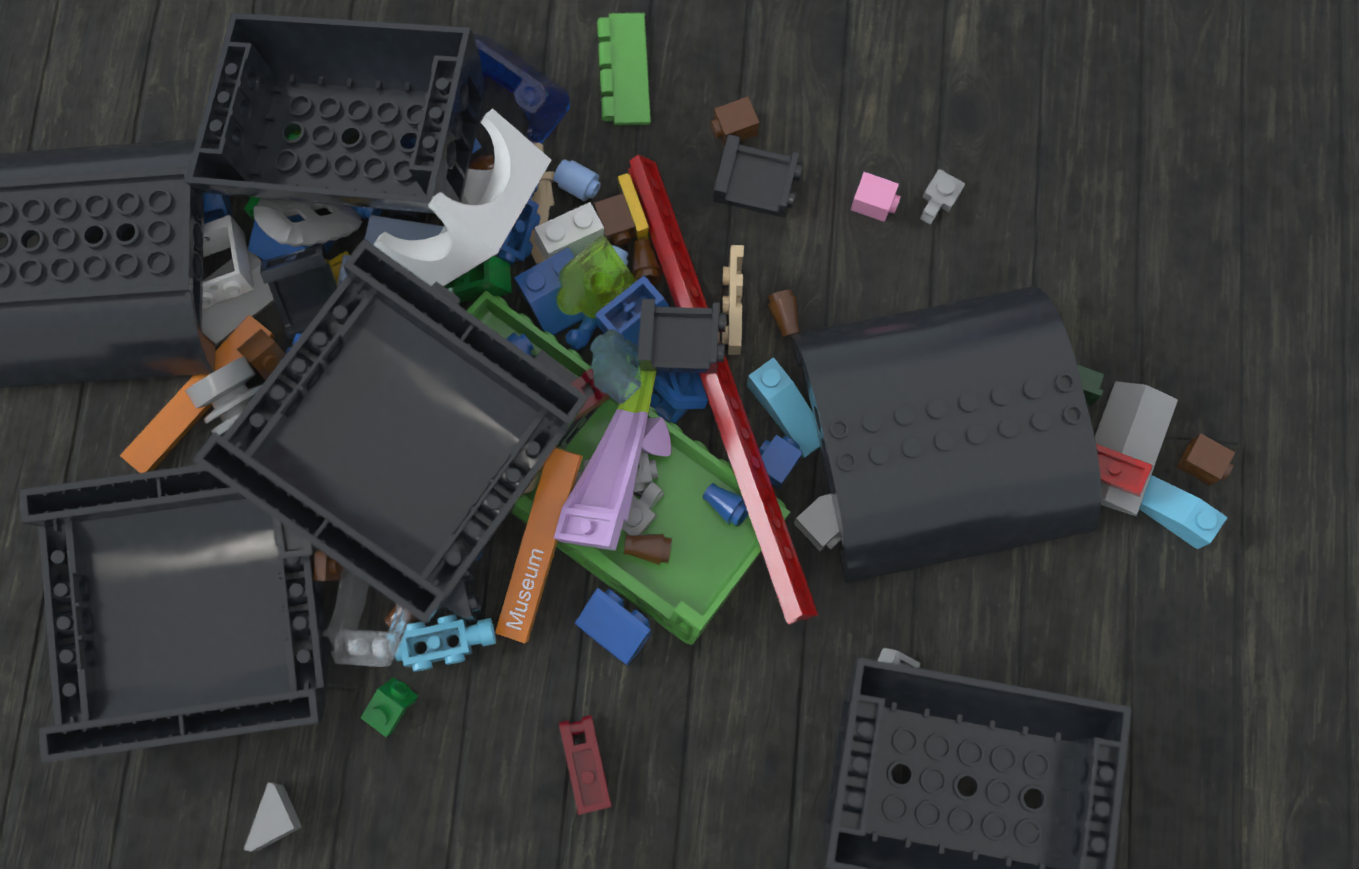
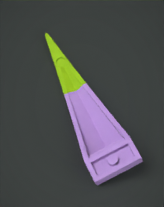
[554,363,656,551]

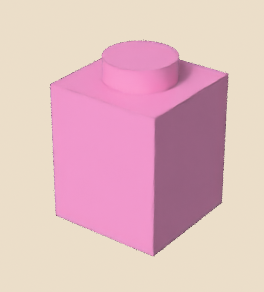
[851,172,901,222]

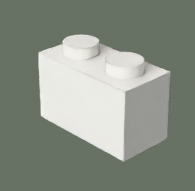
[534,202,604,260]

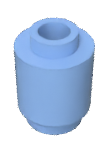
[553,160,601,201]

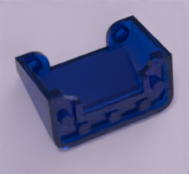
[473,33,570,143]

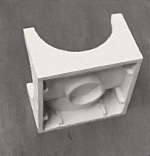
[373,109,551,286]

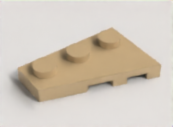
[722,245,744,355]

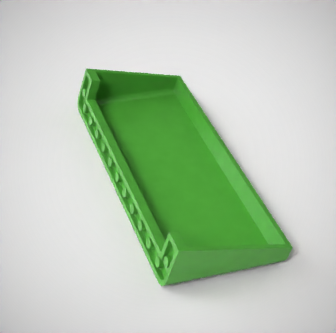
[467,290,790,645]

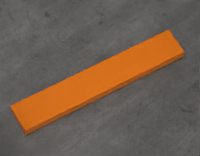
[120,315,275,473]

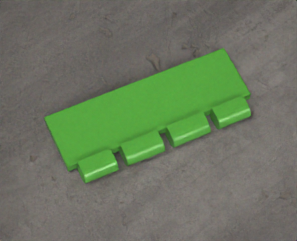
[597,13,650,125]

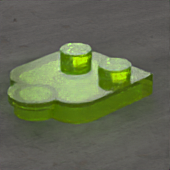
[556,235,637,318]

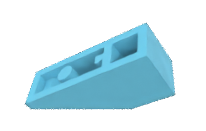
[747,357,820,458]
[1139,475,1228,549]

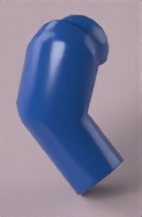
[565,313,597,350]

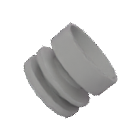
[185,356,262,435]

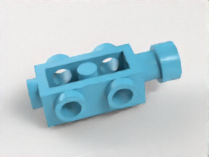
[394,615,496,672]

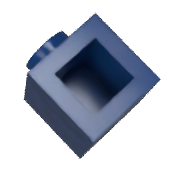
[759,435,803,490]

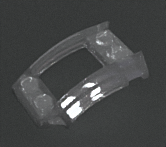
[323,567,411,667]

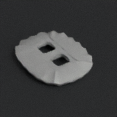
[253,199,362,247]

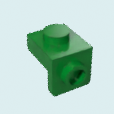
[361,678,418,737]

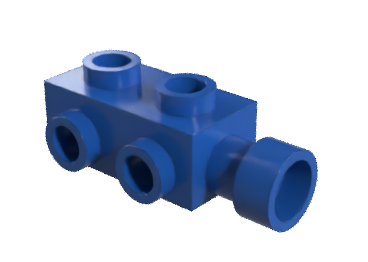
[495,181,540,265]

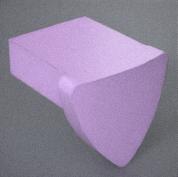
[641,417,671,456]

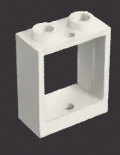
[202,215,254,309]

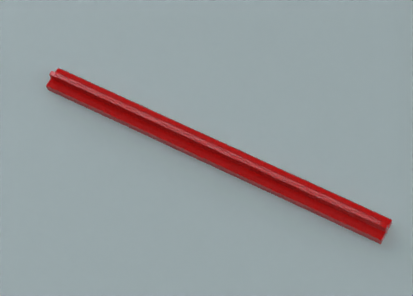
[628,155,818,624]

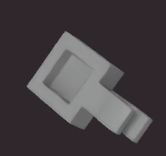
[920,169,965,225]
[622,482,664,535]

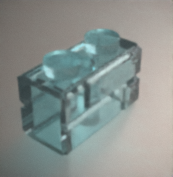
[590,329,641,404]

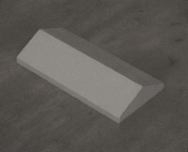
[202,247,275,347]
[1095,381,1178,516]

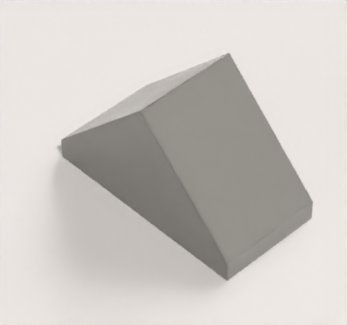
[244,782,302,851]

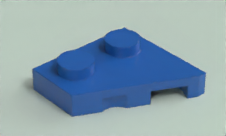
[632,354,708,409]

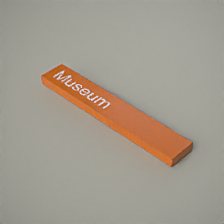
[495,447,583,643]

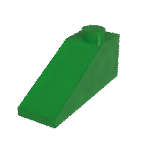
[444,256,512,302]

